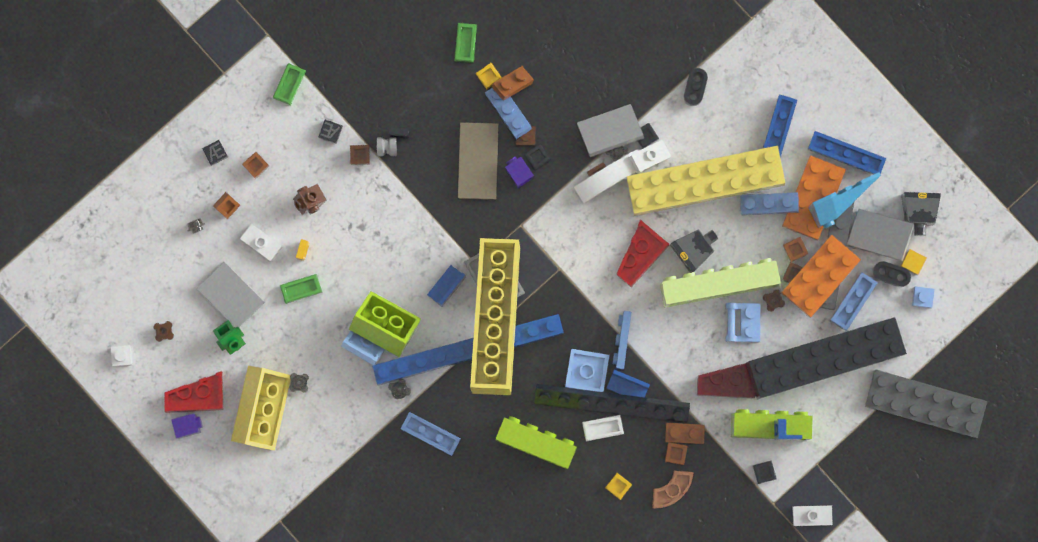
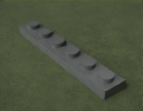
[820,201,855,310]

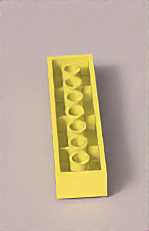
[626,146,785,216]
[470,238,520,395]

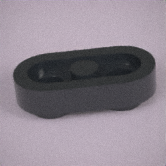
[684,68,708,106]
[873,261,911,287]

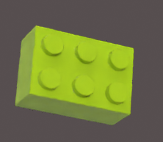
[349,291,421,357]

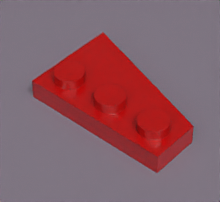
[617,219,669,288]
[164,371,224,413]

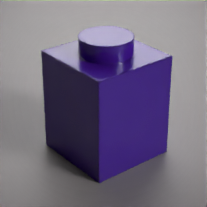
[505,157,534,188]
[171,413,203,439]

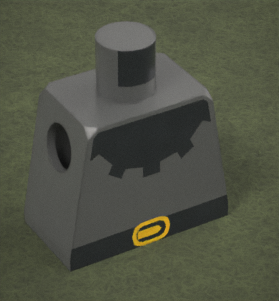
[901,192,941,236]
[670,229,718,273]

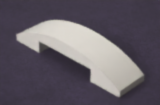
[574,149,640,204]

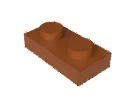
[492,66,534,101]
[665,423,705,444]

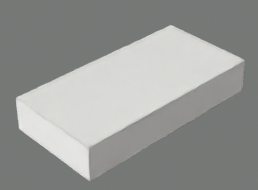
[582,415,624,441]

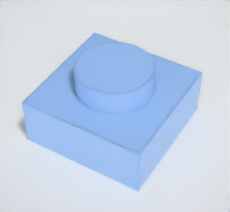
[912,286,934,308]

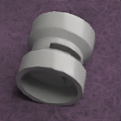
[377,137,397,156]

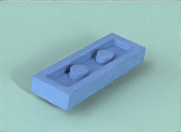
[485,88,532,139]
[740,192,799,215]
[830,272,878,331]
[613,311,632,370]
[401,412,461,456]

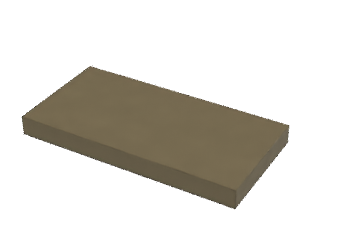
[458,122,499,200]

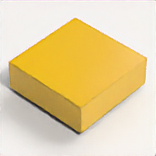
[476,63,502,90]
[296,239,309,261]
[900,249,927,275]
[605,473,632,500]

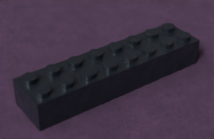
[745,317,907,400]

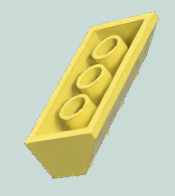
[231,366,292,451]

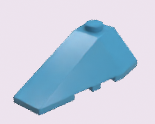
[808,172,881,229]

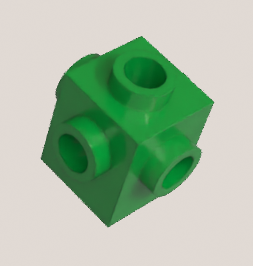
[213,320,246,355]

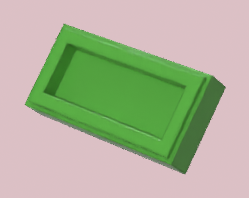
[455,23,477,63]
[273,63,306,106]
[280,274,323,304]

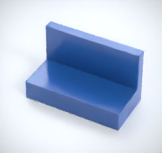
[427,265,466,307]
[606,370,650,397]
[774,419,802,440]

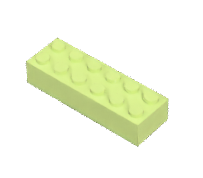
[660,258,781,308]

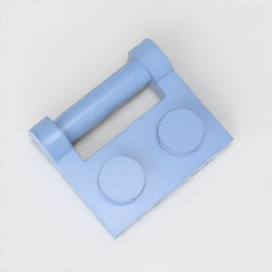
[726,303,760,342]

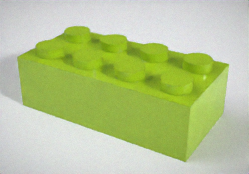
[731,409,813,440]
[496,416,577,469]

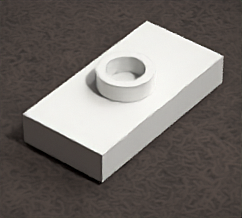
[629,140,671,173]
[240,224,282,262]
[792,506,832,526]

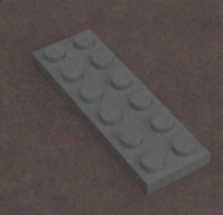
[865,370,987,439]

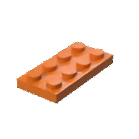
[782,155,846,240]
[781,235,861,318]

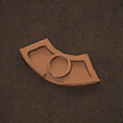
[652,471,693,508]

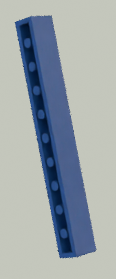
[372,314,564,386]

